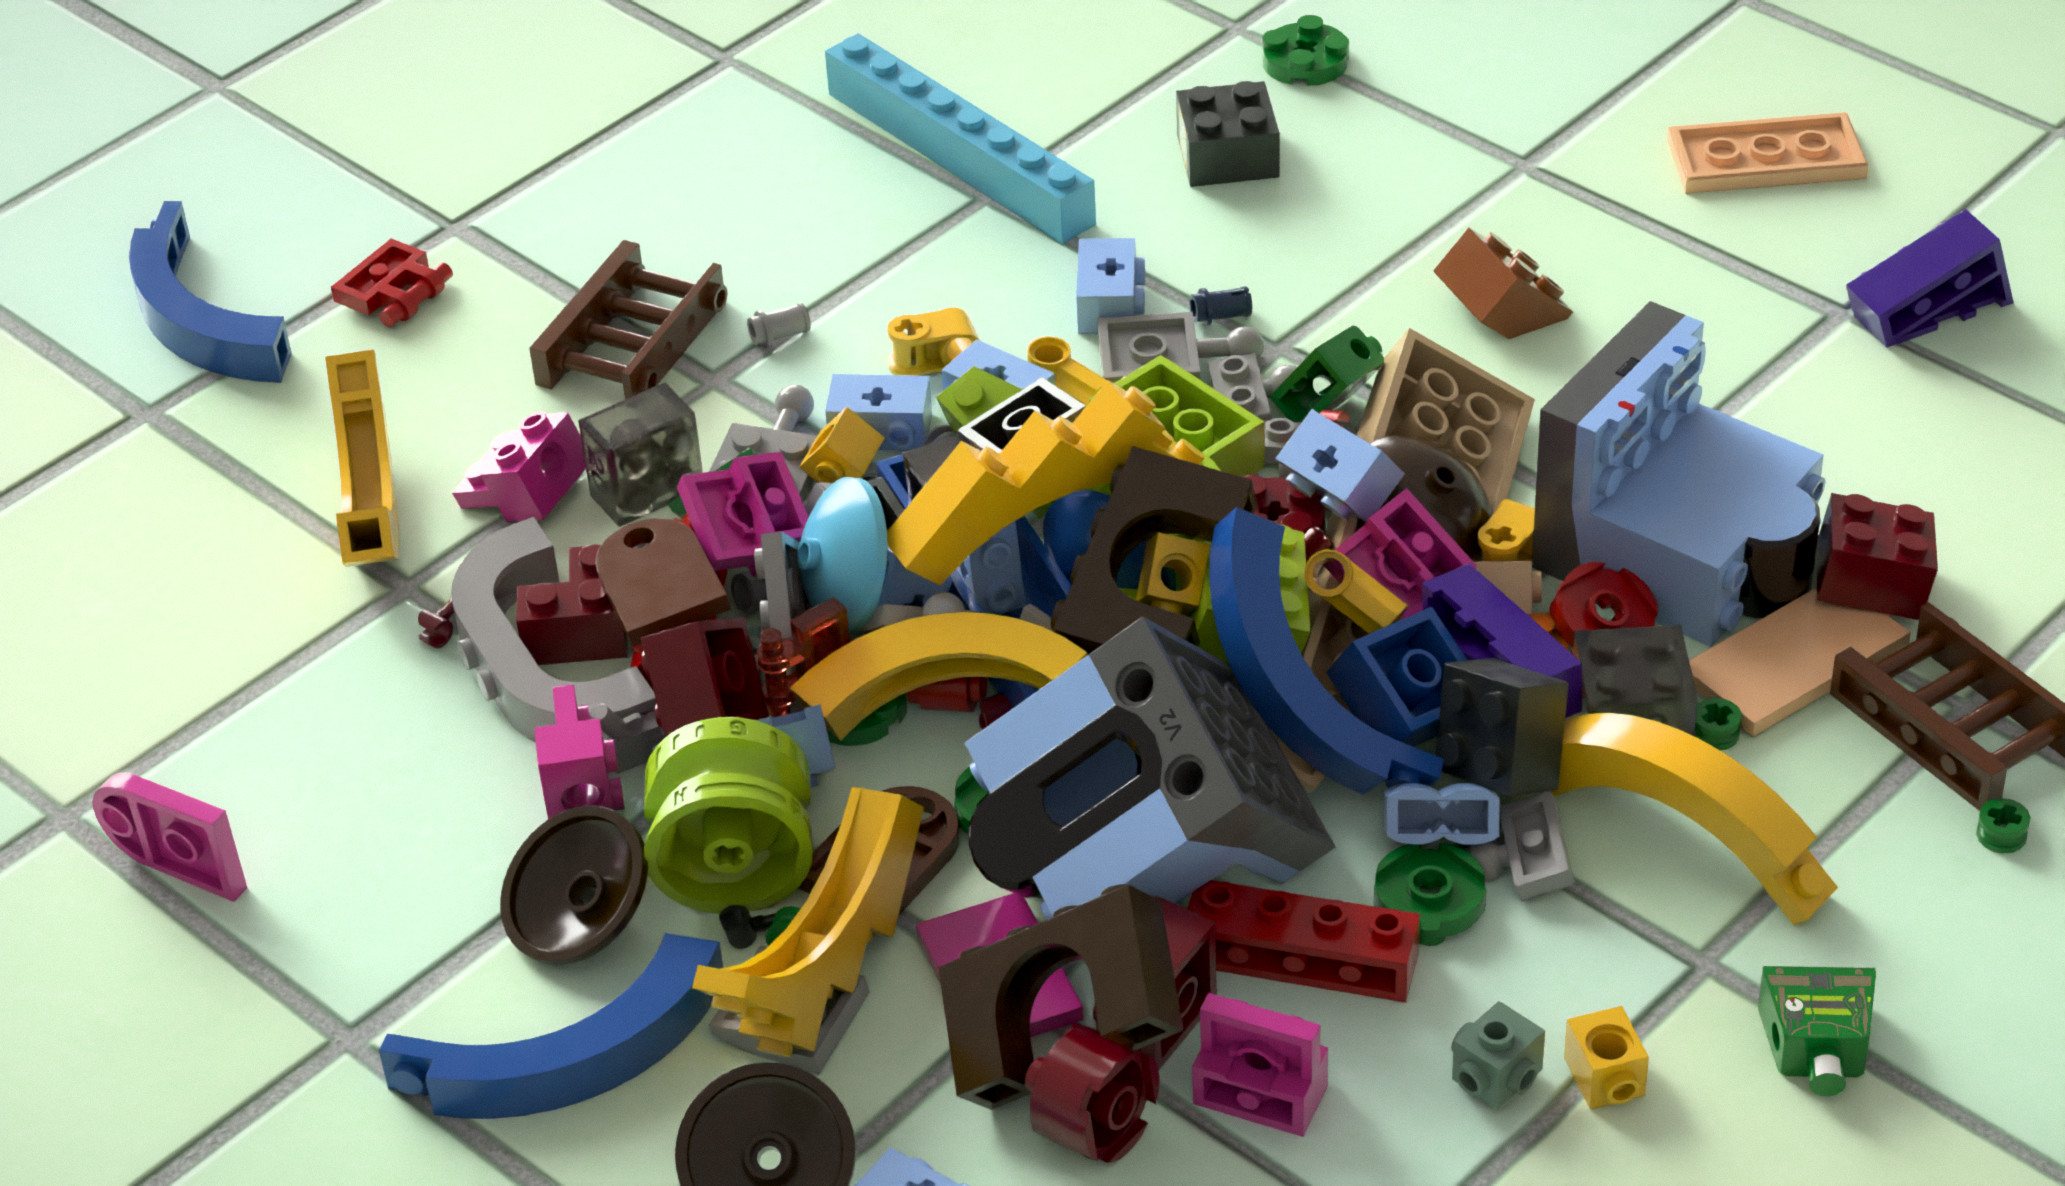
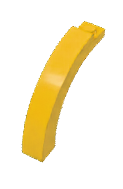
[325,349,399,567]
[790,612,1088,740]
[1551,713,1838,925]

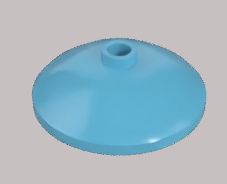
[797,477,887,636]

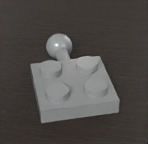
[1097,312,1264,383]
[709,384,818,503]
[754,532,811,647]

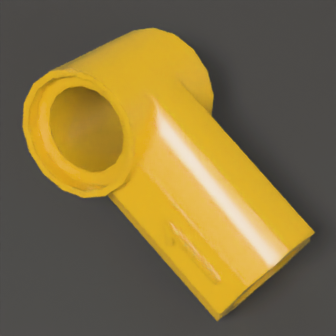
[1027,336,1107,406]
[1304,549,1409,634]

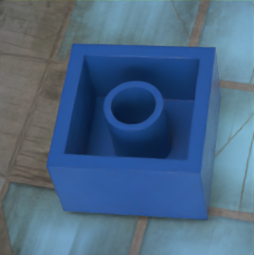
[1326,607,1467,747]

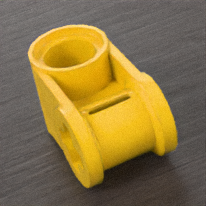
[887,308,980,376]
[1477,499,1535,561]

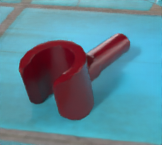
[418,598,454,649]
[979,692,1012,730]

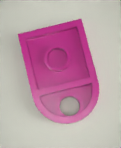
[92,773,248,902]

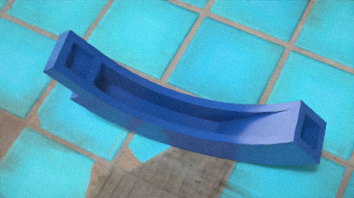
[129,201,292,383]
[1209,507,1444,795]
[379,933,724,1119]

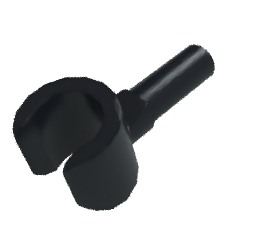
[719,905,776,949]

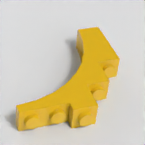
[887,381,1205,585]
[692,787,924,1057]

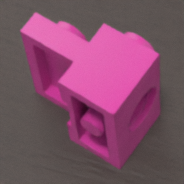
[452,412,594,522]
[677,452,809,576]
[1323,488,1477,620]
[534,684,625,819]
[1192,993,1328,1137]

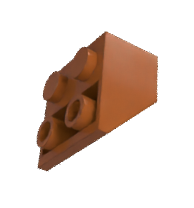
[1433,227,1573,339]

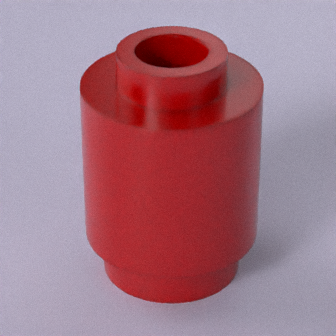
[907,677,987,712]

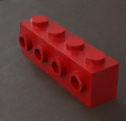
[1187,880,1420,1003]

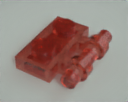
[757,597,850,718]

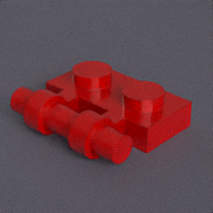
[331,238,453,327]

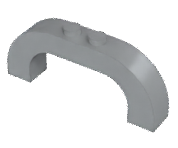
[451,517,656,742]

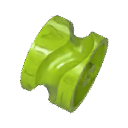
[644,717,813,914]

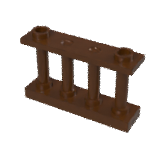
[529,240,728,412]
[1830,602,2065,811]

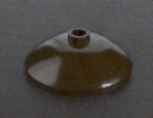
[1371,434,1492,560]
[500,805,648,965]
[675,1062,856,1186]

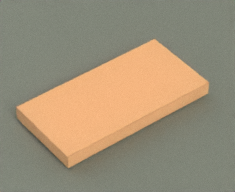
[1667,112,1869,194]
[1679,587,1911,737]

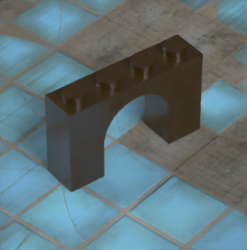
[1051,446,1258,655]
[938,884,1184,1110]

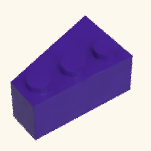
[1846,209,2014,348]
[1422,564,1582,718]

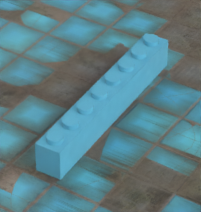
[825,33,1096,244]

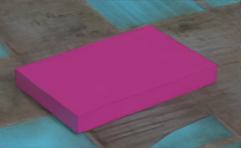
[916,891,1084,1037]

